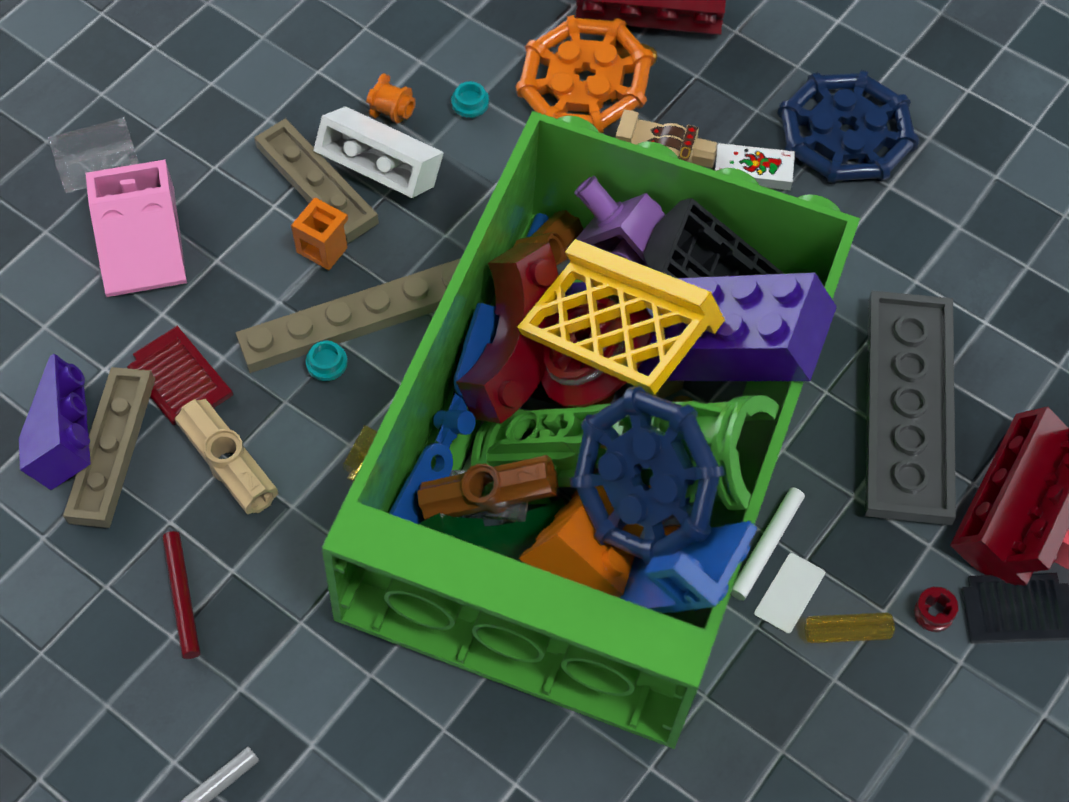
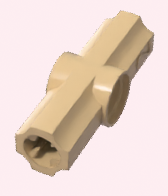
[175,398,278,515]

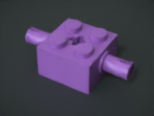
[574,176,666,267]

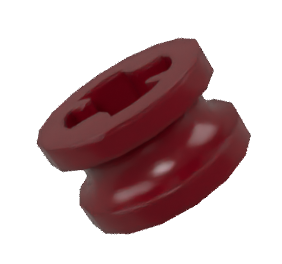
[914,586,958,632]

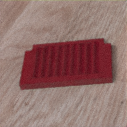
[127,326,234,425]

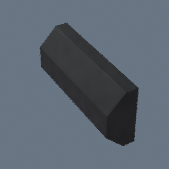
[643,198,784,278]

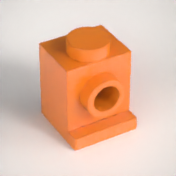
[291,197,349,270]

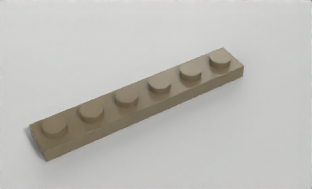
[235,258,461,373]

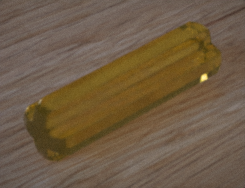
[804,612,895,643]

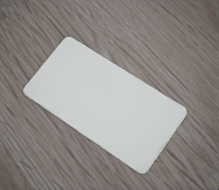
[754,553,825,633]

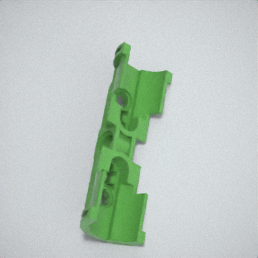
[471,395,779,510]

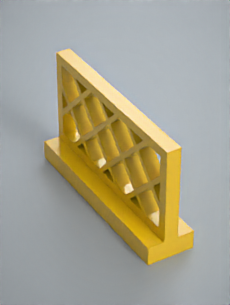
[517,239,725,395]

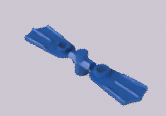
[389,303,500,524]

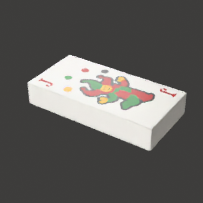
[715,143,795,190]

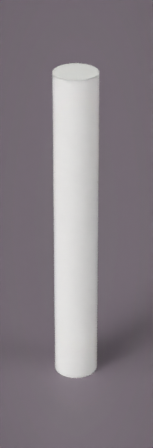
[731,487,805,601]

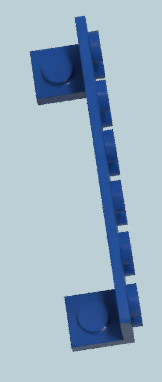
[618,521,757,613]

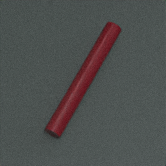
[162,531,200,659]

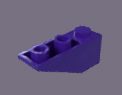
[19,354,91,490]

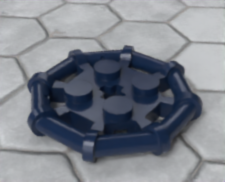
[777,70,919,184]
[570,386,724,566]

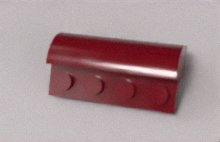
[575,0,726,35]
[950,406,1069,585]

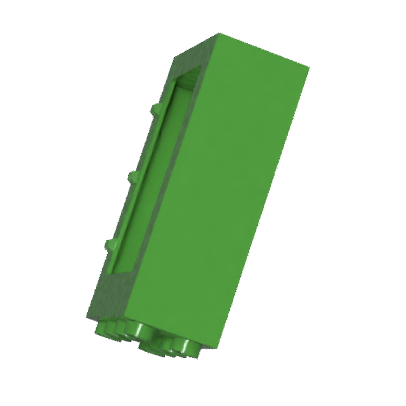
[322,111,860,749]

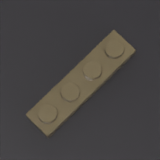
[254,118,379,244]
[63,367,155,528]

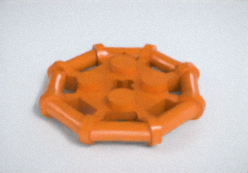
[516,15,655,133]

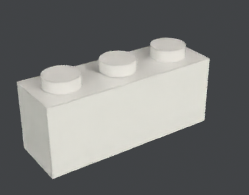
[313,106,444,198]

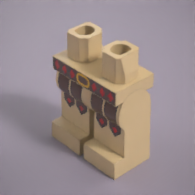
[616,109,717,168]

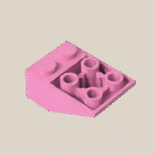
[85,160,187,297]

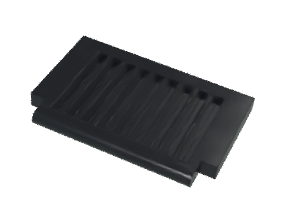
[961,573,1069,644]

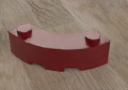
[456,243,559,424]

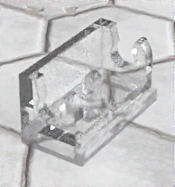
[48,117,139,193]

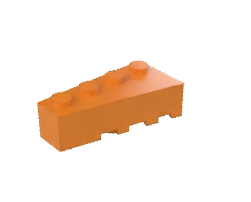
[519,468,651,597]

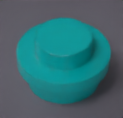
[451,81,489,118]
[306,340,348,381]

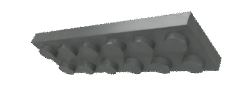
[865,290,956,525]

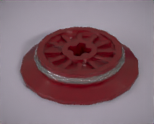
[541,295,652,407]

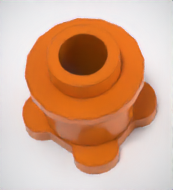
[366,73,416,123]

